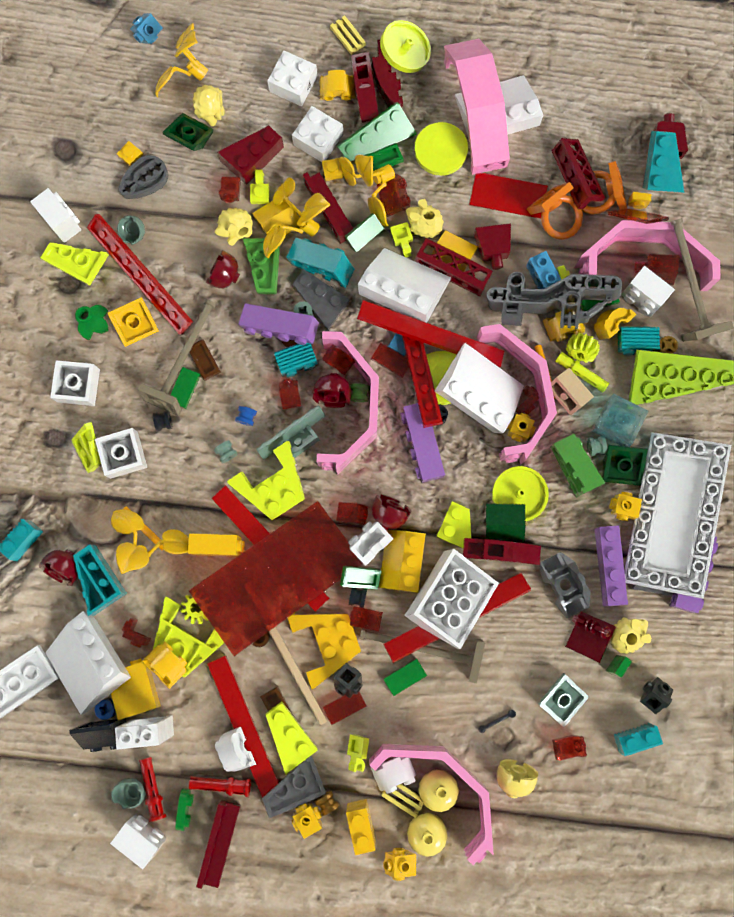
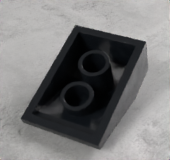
[69,718,127,752]

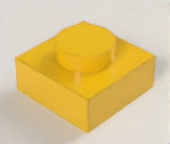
[117,141,144,166]
[322,158,343,181]
[628,192,652,209]

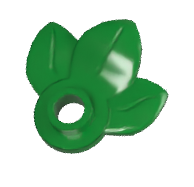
[75,305,109,340]

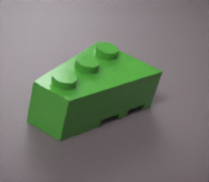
[550,434,605,498]

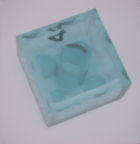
[592,394,648,447]

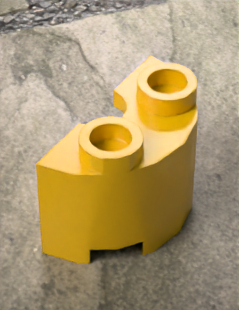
[319,70,356,101]
[594,308,637,340]
[543,311,586,342]
[141,642,187,689]

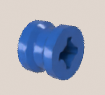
[235,406,257,426]
[94,698,116,720]

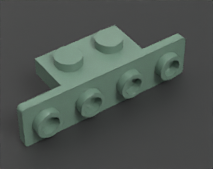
[256,405,325,460]

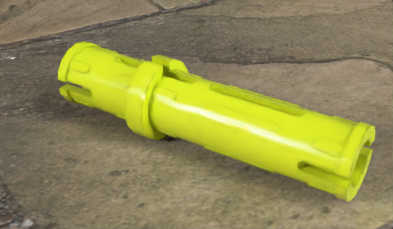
[555,352,609,393]

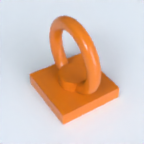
[582,161,627,214]
[527,182,583,240]

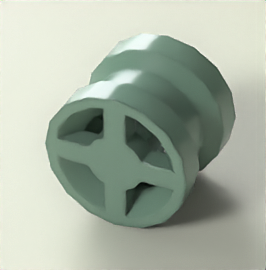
[294,301,313,316]
[587,435,607,456]
[214,440,238,463]

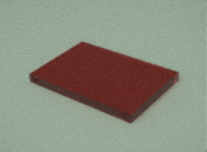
[608,208,669,224]

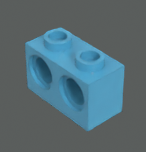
[526,251,561,289]

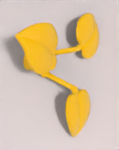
[155,23,208,97]
[339,155,395,227]
[263,177,330,259]
[111,509,189,574]

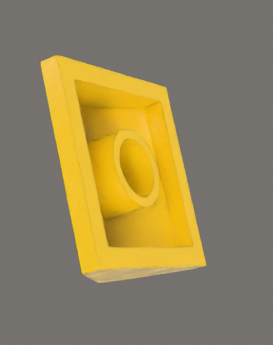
[252,201,299,236]
[432,230,478,272]
[107,297,159,347]

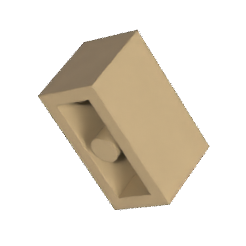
[551,368,594,416]

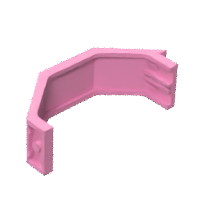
[444,39,510,175]
[574,220,720,291]
[477,324,557,465]
[317,331,379,475]
[369,744,494,866]

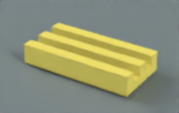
[330,15,366,55]
[382,784,423,818]

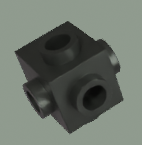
[333,663,363,698]
[640,677,673,714]

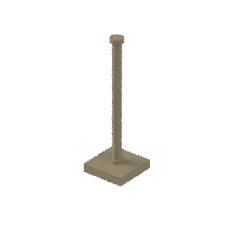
[670,218,734,342]
[138,299,216,416]
[360,628,485,684]

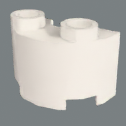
[348,522,393,566]
[215,727,256,772]
[371,757,416,794]

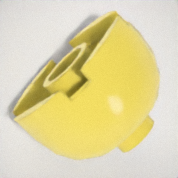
[497,759,538,798]
[418,769,459,812]
[407,813,447,857]

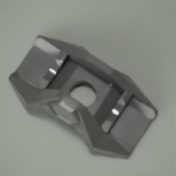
[539,552,591,618]

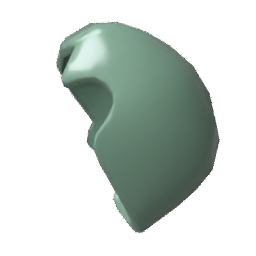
[117,215,145,245]
[111,778,145,809]

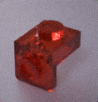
[219,177,241,203]
[322,344,355,375]
[279,378,301,409]
[516,385,540,415]
[336,502,368,525]
[350,606,383,632]
[122,618,151,648]
[552,735,587,761]

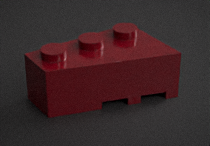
[217,125,284,185]

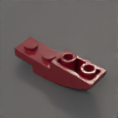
[372,40,403,107]
[351,52,379,123]
[463,538,541,565]

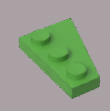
[243,238,280,294]

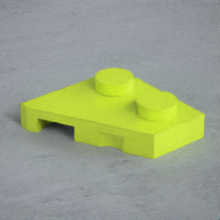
[71,422,101,473]
[436,501,471,549]

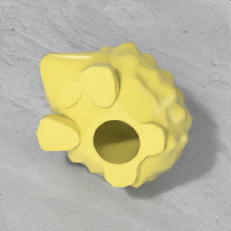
[193,85,225,127]
[406,199,444,238]
[215,208,253,246]
[610,617,651,654]

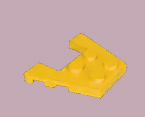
[287,614,361,689]

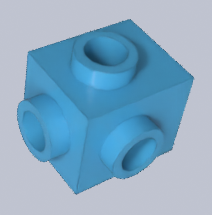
[130,13,163,44]

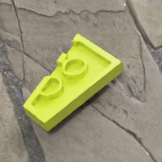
[40,242,109,286]
[266,702,318,774]

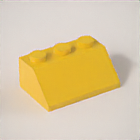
[379,530,426,593]

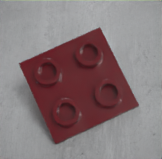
[565,611,616,663]

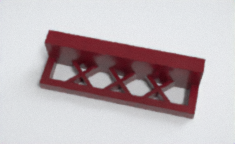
[552,138,605,209]
[302,172,353,244]
[415,238,493,297]
[196,800,241,889]

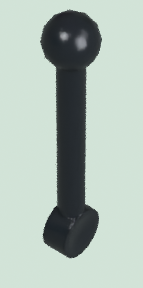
[478,709,516,733]

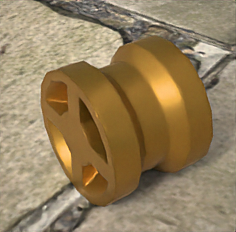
[657,336,678,354]
[314,791,340,816]

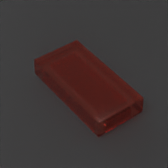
[371,342,409,378]
[323,691,367,725]

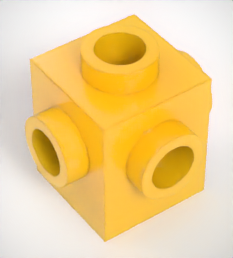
[506,413,536,442]
[609,492,642,521]
[291,803,323,839]
[383,848,416,881]

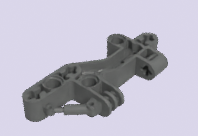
[486,272,622,329]

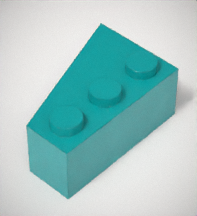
[642,131,685,193]
[286,238,355,289]
[73,544,127,616]

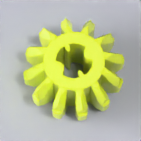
[566,332,600,363]
[180,591,214,624]

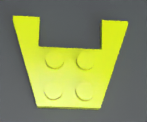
[227,441,305,520]
[153,596,232,678]

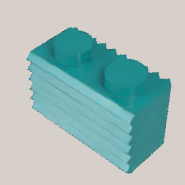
[618,326,660,356]
[274,343,318,378]
[0,519,43,561]
[614,723,663,757]

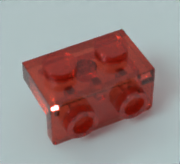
[377,173,411,217]

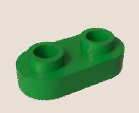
[175,788,194,831]

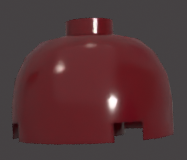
[206,250,240,289]
[313,373,351,408]
[372,494,412,530]
[39,549,78,586]

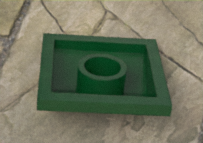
[163,113,214,151]
[602,445,648,486]
[486,503,526,543]

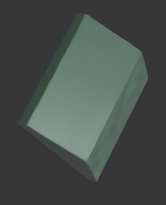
[538,673,589,727]

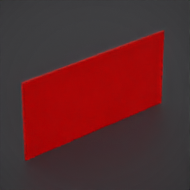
[469,173,548,219]

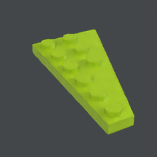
[628,350,734,407]

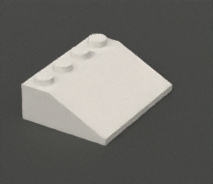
[455,75,543,142]
[358,248,451,323]
[435,343,524,433]
[405,549,499,649]
[46,611,131,716]

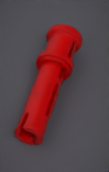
[139,757,167,822]
[189,776,251,798]

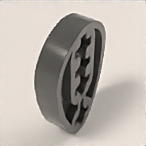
[119,155,168,199]

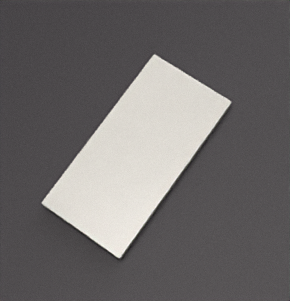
[624,432,731,599]

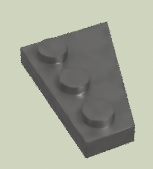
[293,269,349,331]
[262,755,326,818]

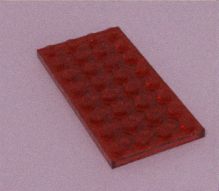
[189,501,363,657]

